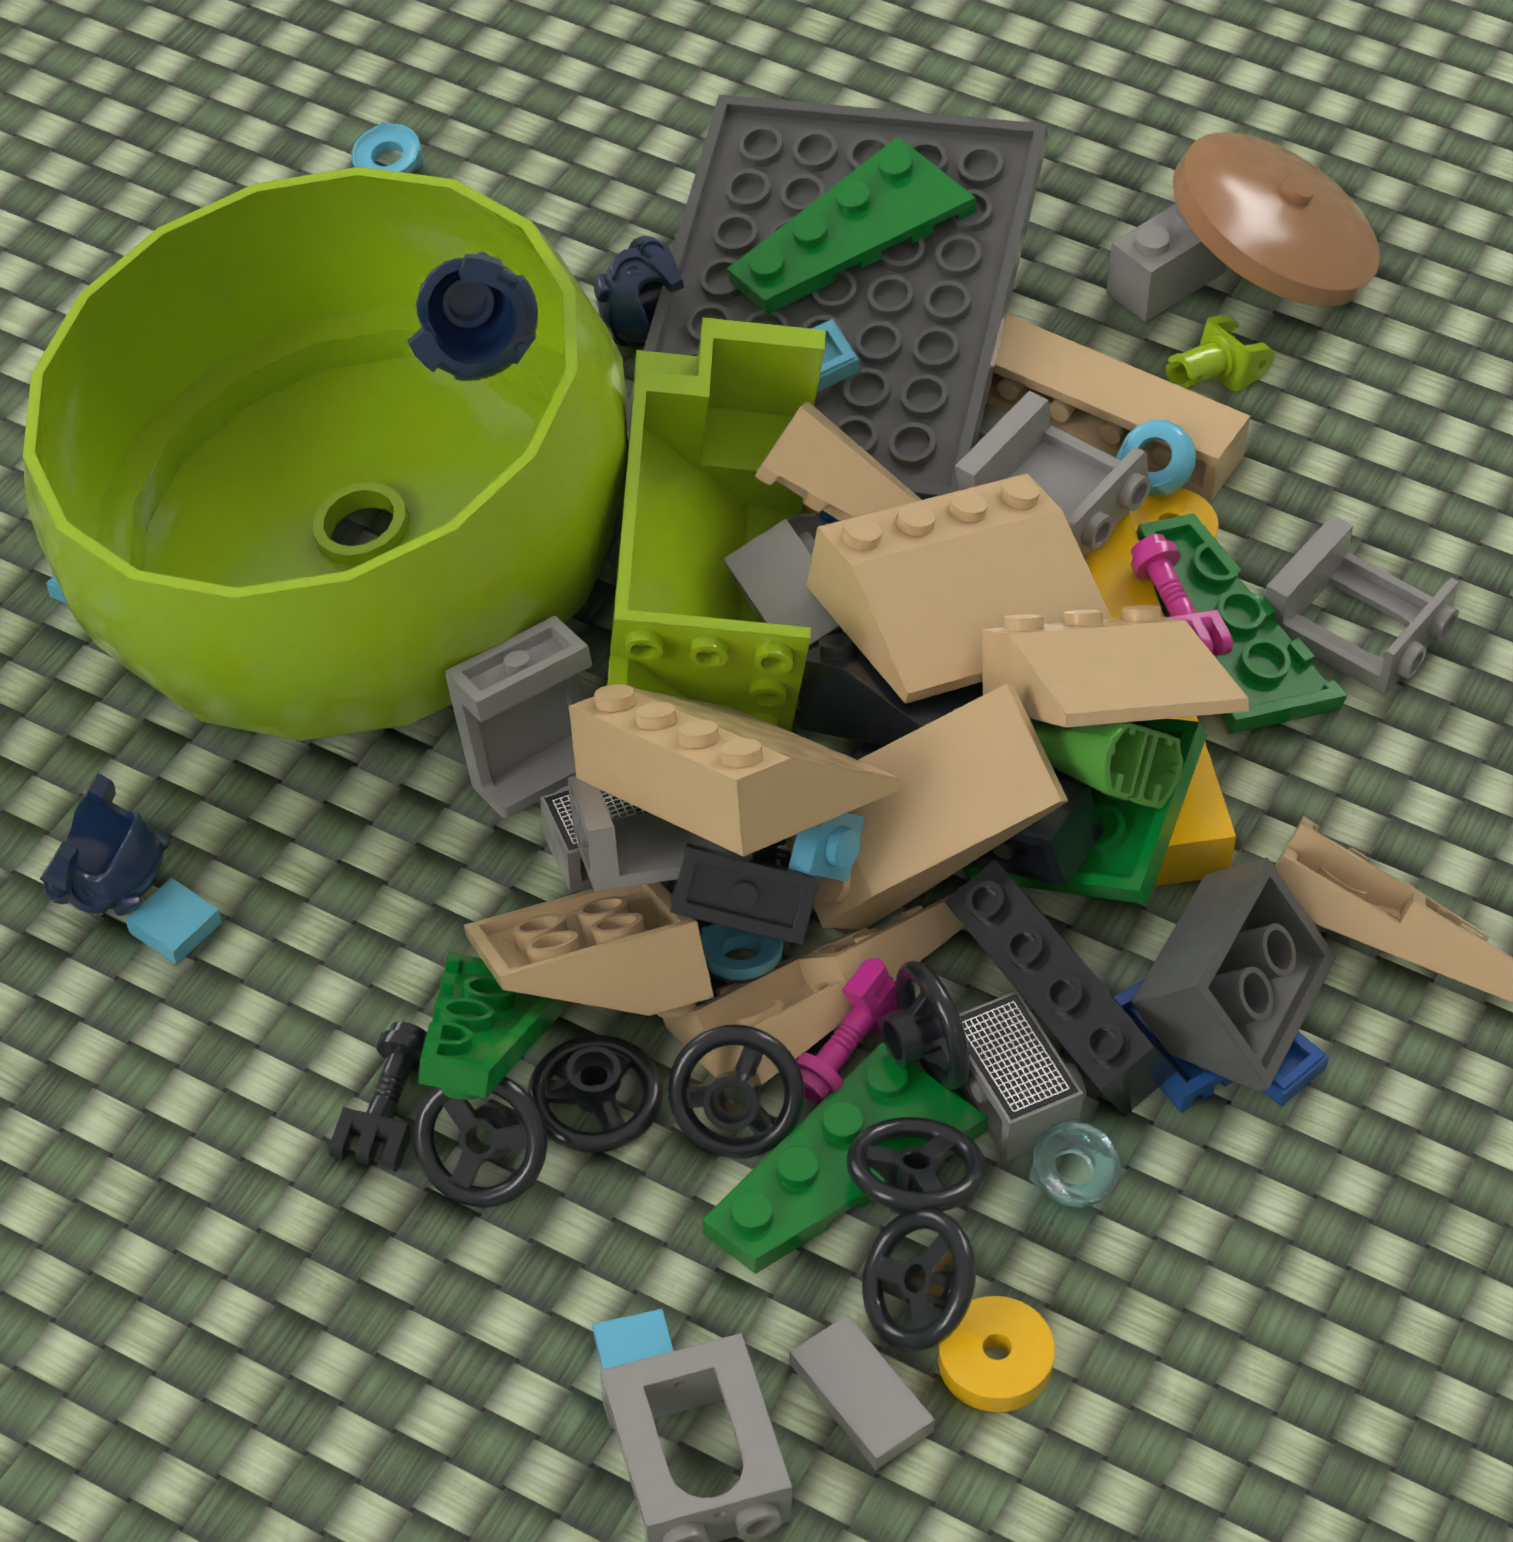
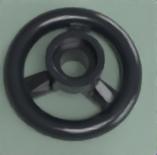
[880,961,970,1090]
[668,1025,805,1159]
[527,1035,663,1153]
[413,1076,548,1207]
[846,1117,987,1215]
[862,1208,976,1352]

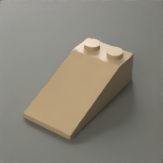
[786,683,1068,929]

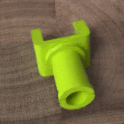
[1166,314,1275,391]

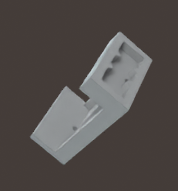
[1265,515,1459,696]
[600,1333,792,1542]

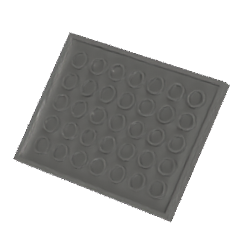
[627,95,1048,500]

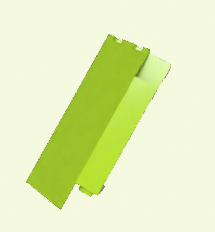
[607,318,826,732]

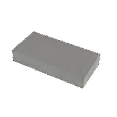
[789,1314,935,1470]

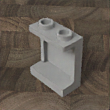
[955,391,1151,559]
[444,616,592,818]

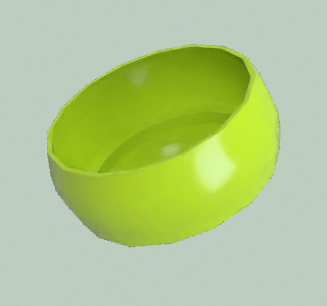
[23,167,628,741]

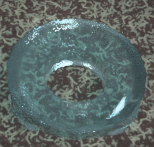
[1029,1119,1121,1208]

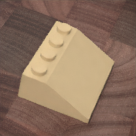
[806,473,1112,704]
[569,684,901,856]

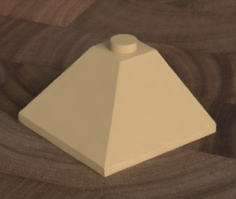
[464,882,714,1018]

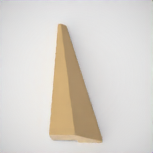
[754,401,921,521]
[1274,816,1513,1003]
[662,885,965,1085]

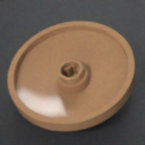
[1173,132,1380,307]

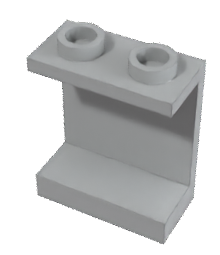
[568,776,753,892]

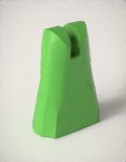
[1029,718,1183,809]

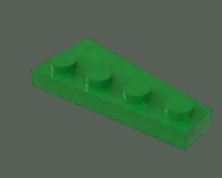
[727,137,977,315]
[1136,513,1347,734]
[418,952,571,1100]
[702,1042,988,1274]

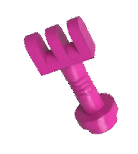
[1130,534,1233,656]
[796,958,898,1105]

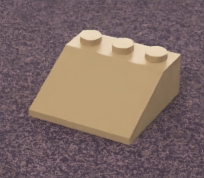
[981,605,1249,727]

